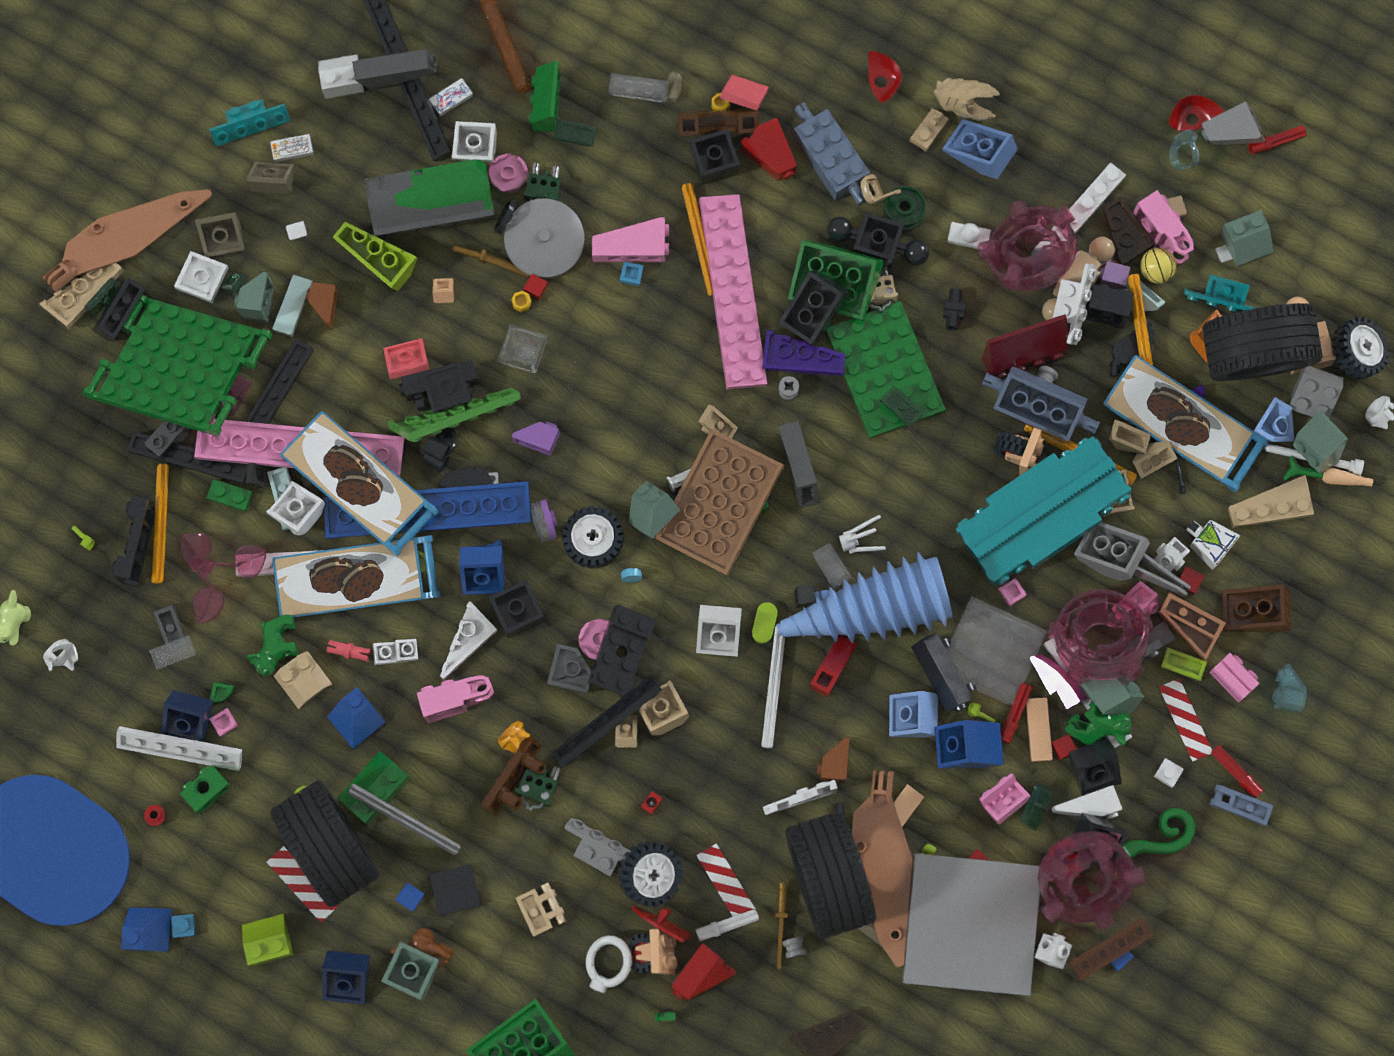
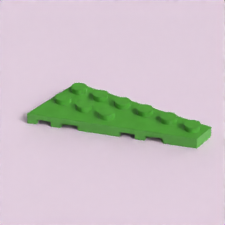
[387,388,521,442]

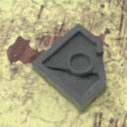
[547,644,591,694]

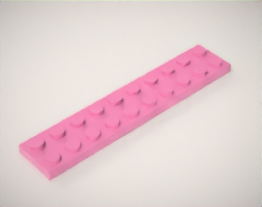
[699,195,767,390]
[194,419,405,477]

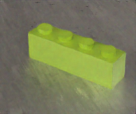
[333,222,418,291]

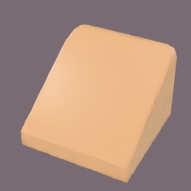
[433,278,454,303]

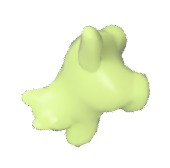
[0,590,31,646]

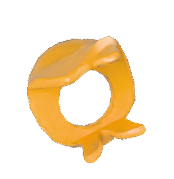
[498,721,530,753]

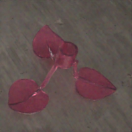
[181,533,266,624]

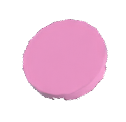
[488,154,528,193]
[579,619,619,660]

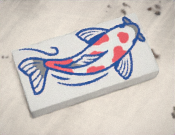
[429,78,473,117]

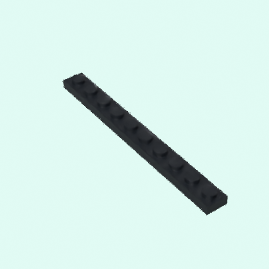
[363,0,452,162]

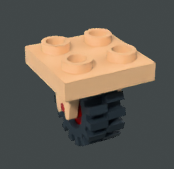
[993,428,1044,476]
[626,929,677,975]

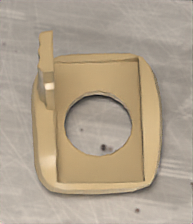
[861,174,901,204]

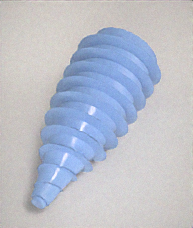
[777,552,953,644]

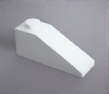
[1051,785,1122,820]

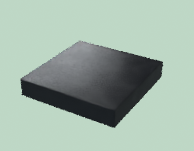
[421,362,472,413]
[429,864,481,916]

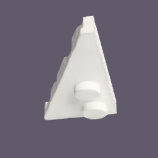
[440,602,497,680]
[763,780,837,815]

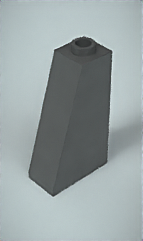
[352,49,437,90]
[779,422,818,508]

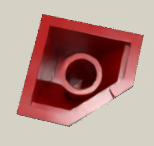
[740,118,797,181]
[671,943,737,1001]

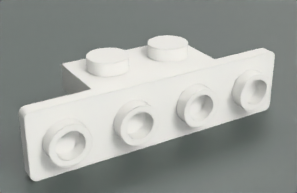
[1053,263,1096,345]

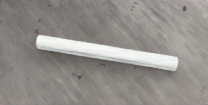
[762,626,785,748]

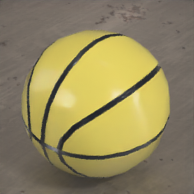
[1140,248,1176,284]

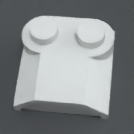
[266,481,325,535]

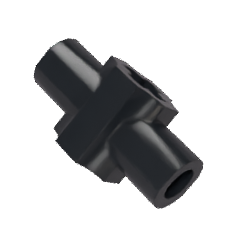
[943,288,965,331]

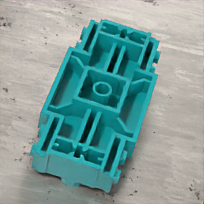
[956,437,1132,586]

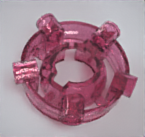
[978,201,1077,292]
[1048,589,1154,685]
[1038,831,1145,929]

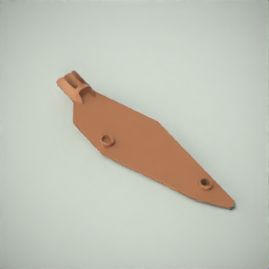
[43,190,212,292]
[852,770,913,967]

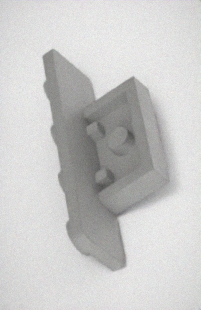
[564,818,631,876]

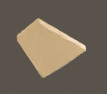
[1132,441,1177,479]

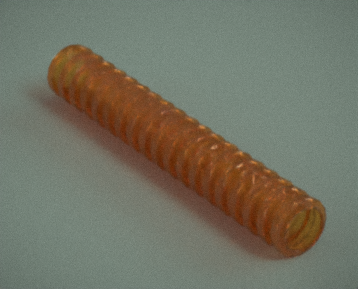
[477,0,531,93]

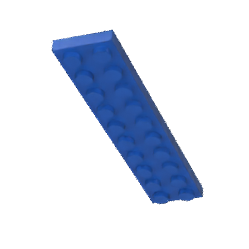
[323,481,531,539]

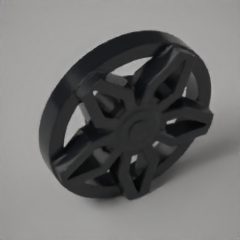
[494,198,518,234]

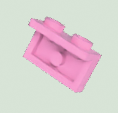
[980,773,1031,824]

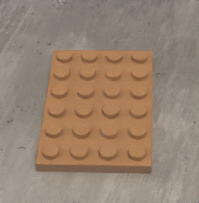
[655,429,785,576]

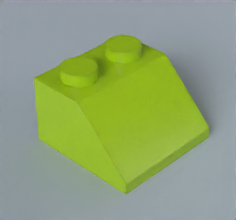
[242,914,294,967]

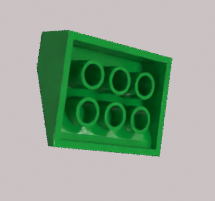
[788,240,884,320]
[466,999,575,1056]

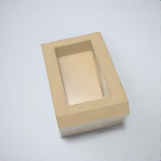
[1109,420,1151,454]

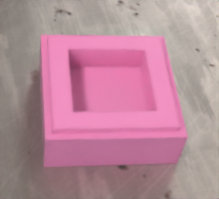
[998,578,1027,607]
[209,708,239,737]

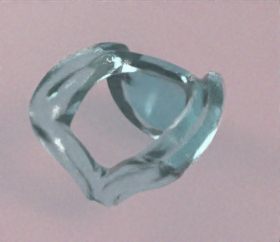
[1170,130,1200,170]

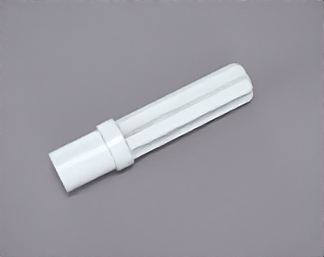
[696,909,759,941]

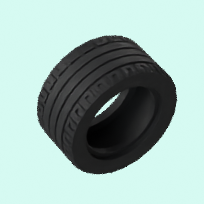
[1202,303,1323,381]
[270,780,380,907]
[785,811,876,939]

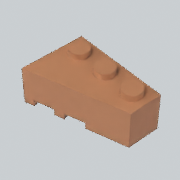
[1158,593,1226,660]

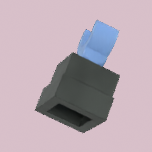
[794,585,829,608]

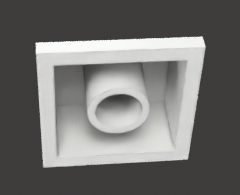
[319,55,364,99]
[452,121,497,162]
[696,605,742,657]

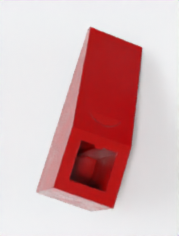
[809,635,857,698]

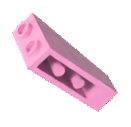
[592,217,669,262]

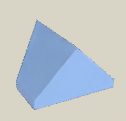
[1254,397,1295,442]

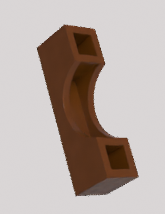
[678,109,759,136]

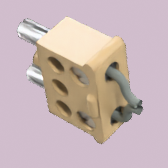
[869,266,898,312]

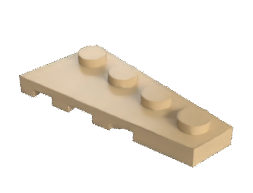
[39,263,124,329]
[1228,475,1314,528]

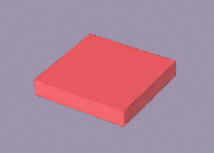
[720,75,769,111]
[383,339,430,379]

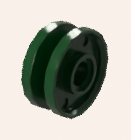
[884,186,926,231]

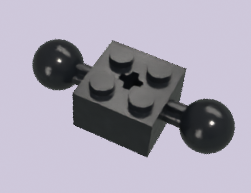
[827,213,929,268]

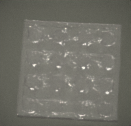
[947,596,1047,706]

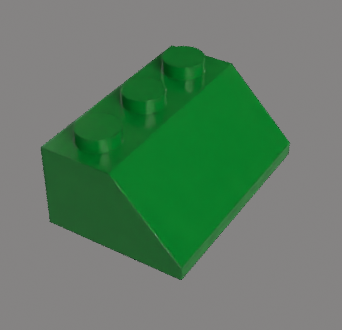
[528,61,561,132]
[337,751,411,826]

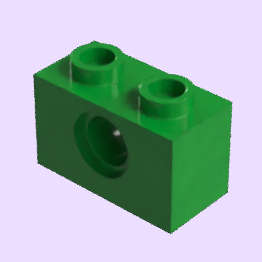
[179,765,232,815]

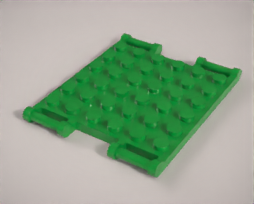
[82,295,273,436]

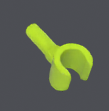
[72,526,95,550]
[968,703,995,723]
[912,844,937,867]

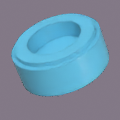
[621,568,642,583]

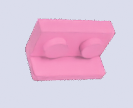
[1111,581,1161,632]

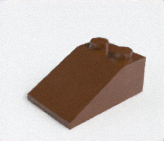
[1222,585,1292,633]

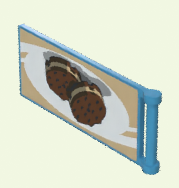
[1103,355,1269,492]
[280,411,439,557]
[272,535,441,617]

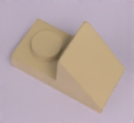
[698,405,738,439]
[615,715,637,748]

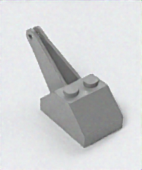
[1074,522,1191,597]

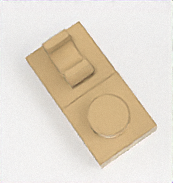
[910,108,949,151]

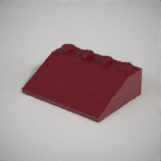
[982,314,1069,379]

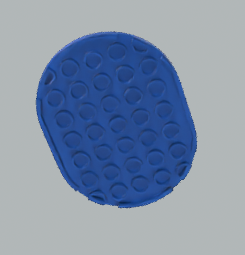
[0,775,130,926]

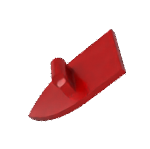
[632,906,693,943]

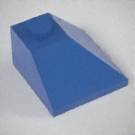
[327,687,386,749]
[121,907,173,952]

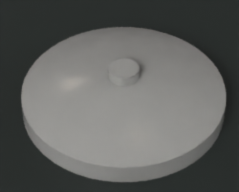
[504,199,584,279]

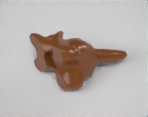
[390,928,454,970]

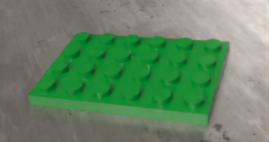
[826,301,945,439]

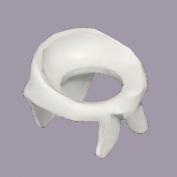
[1365,396,1394,429]
[43,639,78,671]

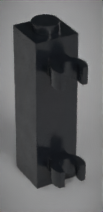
[399,360,478,412]
[911,633,976,713]

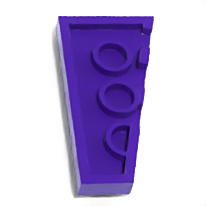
[762,330,845,376]

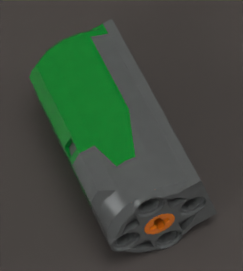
[365,159,495,238]

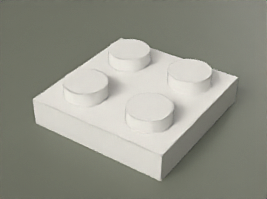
[174,251,229,303]

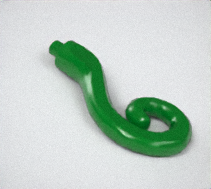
[1115,808,1195,864]

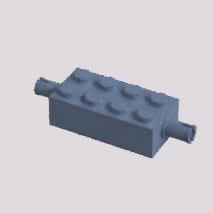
[793,103,870,206]
[982,366,1100,442]

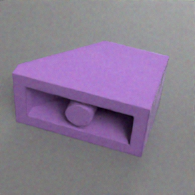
[512,422,560,456]

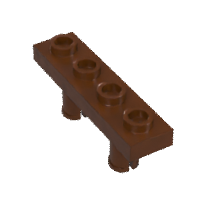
[481,736,546,816]
[1068,917,1154,981]

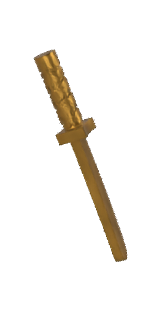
[453,244,529,278]
[775,883,787,970]

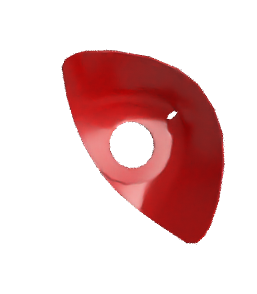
[868,51,901,103]
[1169,95,1224,131]

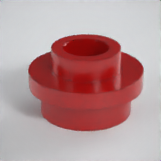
[144,805,166,826]

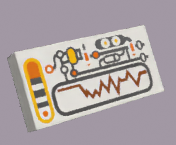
[270,134,314,162]

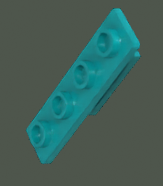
[209,99,291,146]
[1184,274,1257,312]

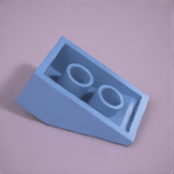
[942,119,1018,179]

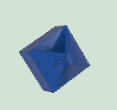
[459,540,505,595]

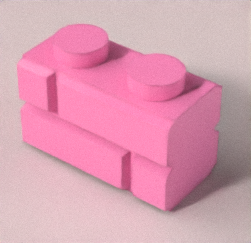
[1209,653,1260,703]

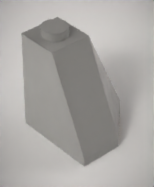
[1201,101,1265,145]

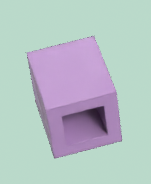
[1098,261,1130,289]

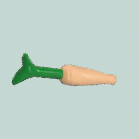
[1283,456,1373,487]

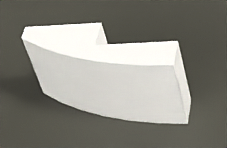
[372,639,418,665]

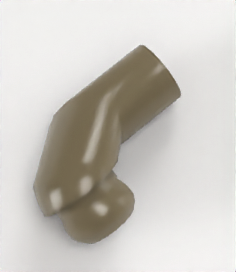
[668,72,682,103]

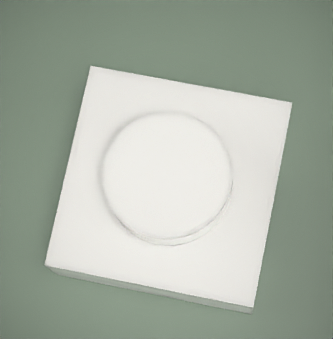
[1154,758,1184,788]

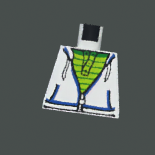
[1186,520,1240,570]

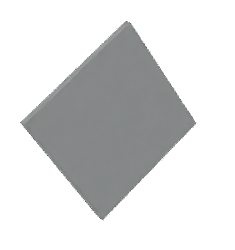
[902,853,1042,996]

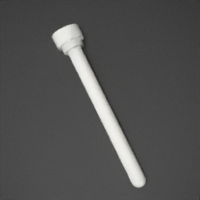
[1264,444,1364,476]

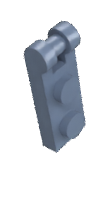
[1209,785,1273,826]

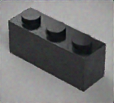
[92,277,145,341]

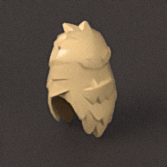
[934,78,1000,120]

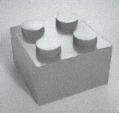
[1289,366,1343,418]

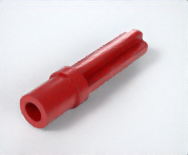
[1248,126,1307,155]
[1001,683,1032,744]
[1211,745,1263,798]

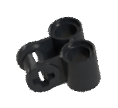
[423,427,457,472]

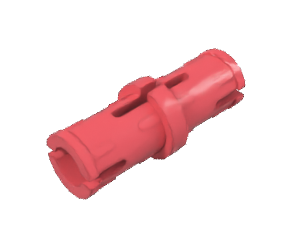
[327,640,371,662]

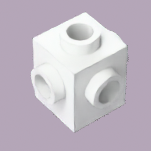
[1154,537,1190,572]
[1034,933,1072,969]

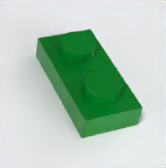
[206,479,253,512]

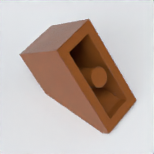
[306,282,338,329]
[817,738,850,783]

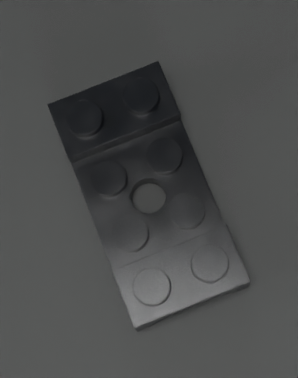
[111,496,155,587]
[587,605,656,697]

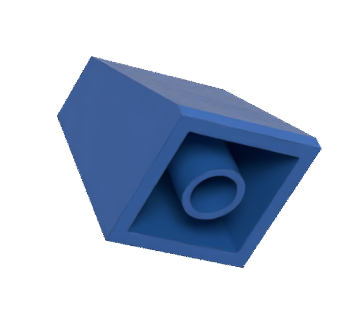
[935,720,1004,769]

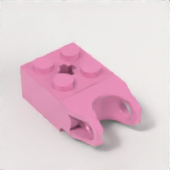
[1133,190,1194,265]
[417,675,494,723]

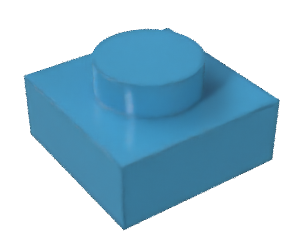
[620,261,644,287]
[172,914,196,938]

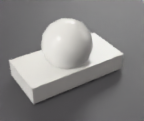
[947,222,991,251]

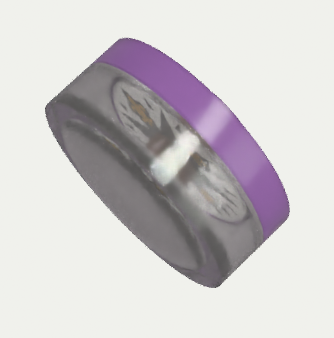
[530,499,558,543]

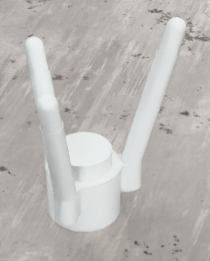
[839,515,886,554]

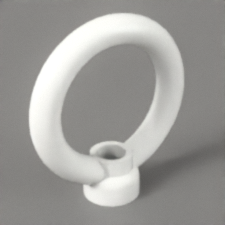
[586,936,632,993]

